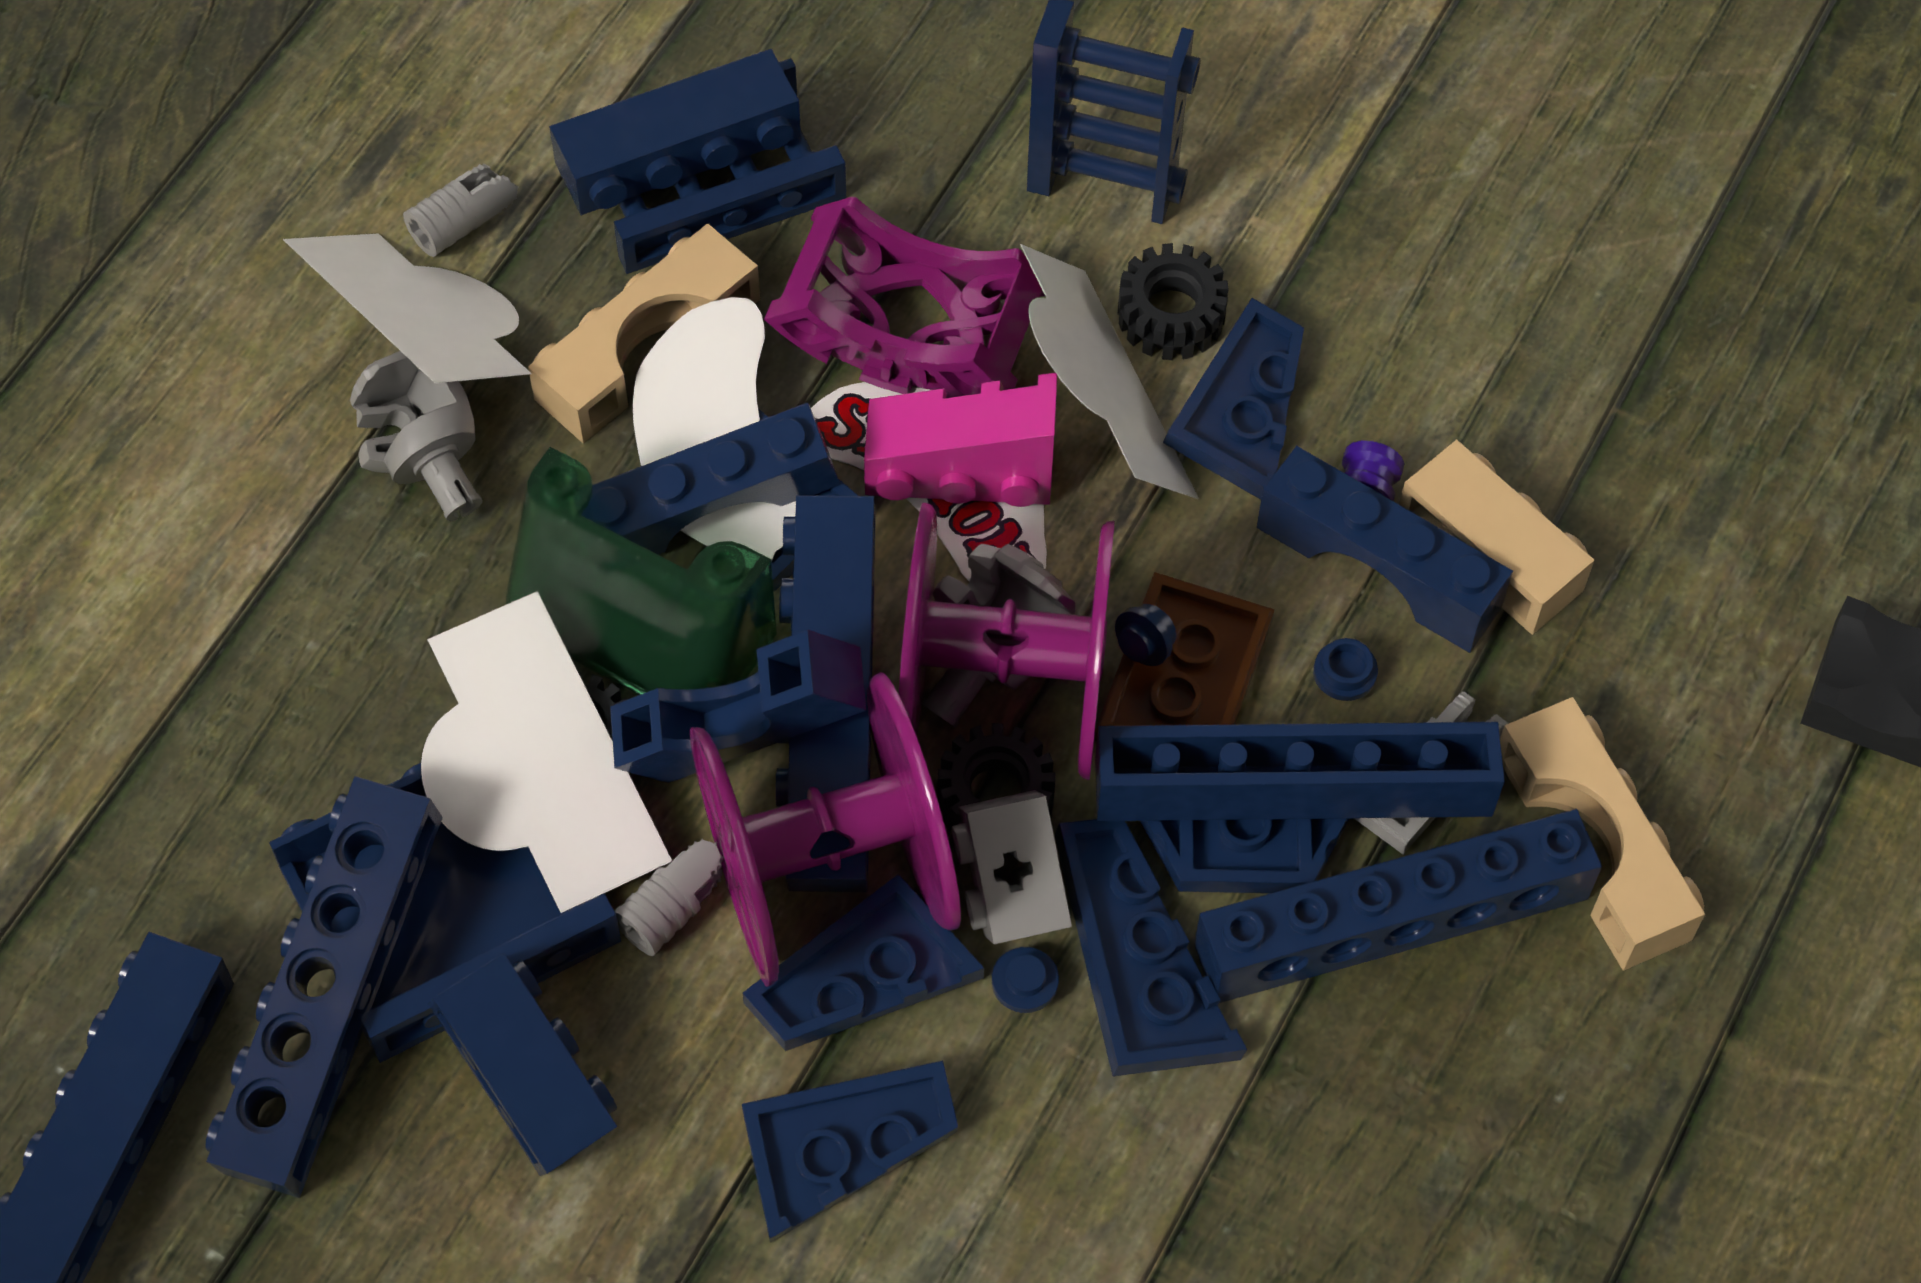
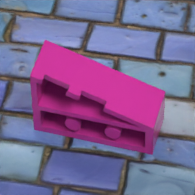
[864,373,1057,507]

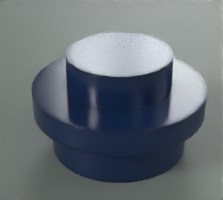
[1115,604,1177,666]
[1313,638,1378,701]
[992,947,1059,1013]

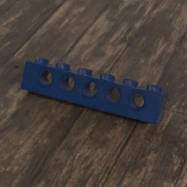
[206,776,443,1198]
[1194,809,1602,1003]

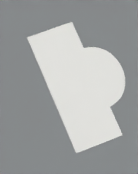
[283,233,532,383]
[1020,244,1199,499]
[421,591,672,913]

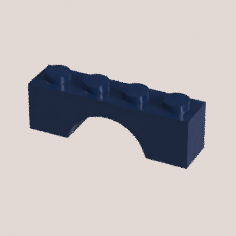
[571,402,841,574]
[1256,445,1513,653]
[610,629,866,783]

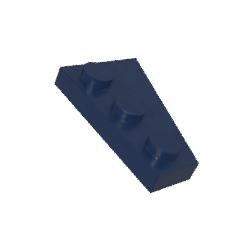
[1163,298,1304,500]
[742,1061,958,1243]

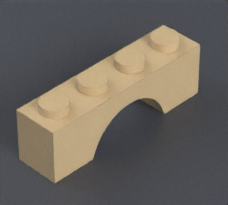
[528,224,760,444]
[1500,697,1705,971]

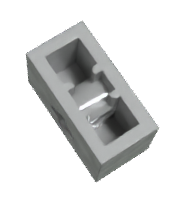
[951,790,1072,944]

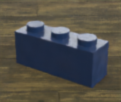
[428,952,617,1176]

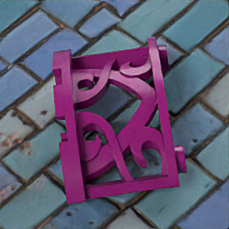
[764,197,1045,398]

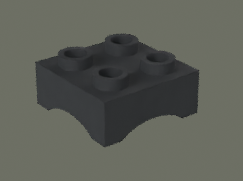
[1800,596,1921,767]

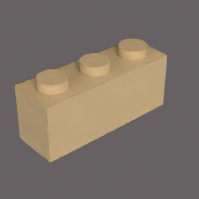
[1399,439,1594,635]

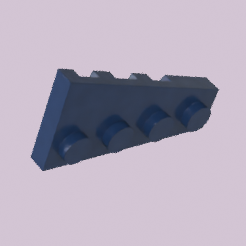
[1054,819,1247,1077]

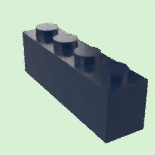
[549,49,801,215]

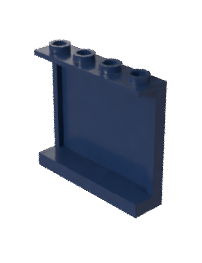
[269,763,621,1063]

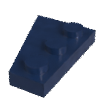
[742,874,984,1051]

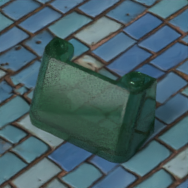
[506,447,777,695]

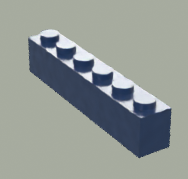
[776,495,876,892]
[1095,722,1505,821]
[0,932,234,1283]

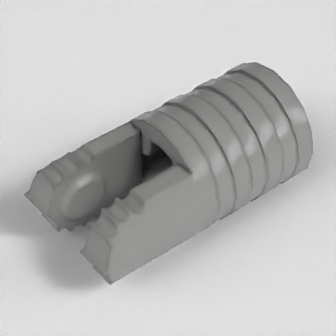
[403,164,519,257]
[615,839,723,956]

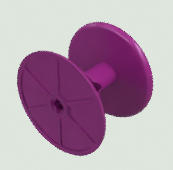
[899,502,1115,780]
[690,672,961,987]

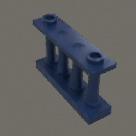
[1027,0,1201,224]
[614,58,847,274]

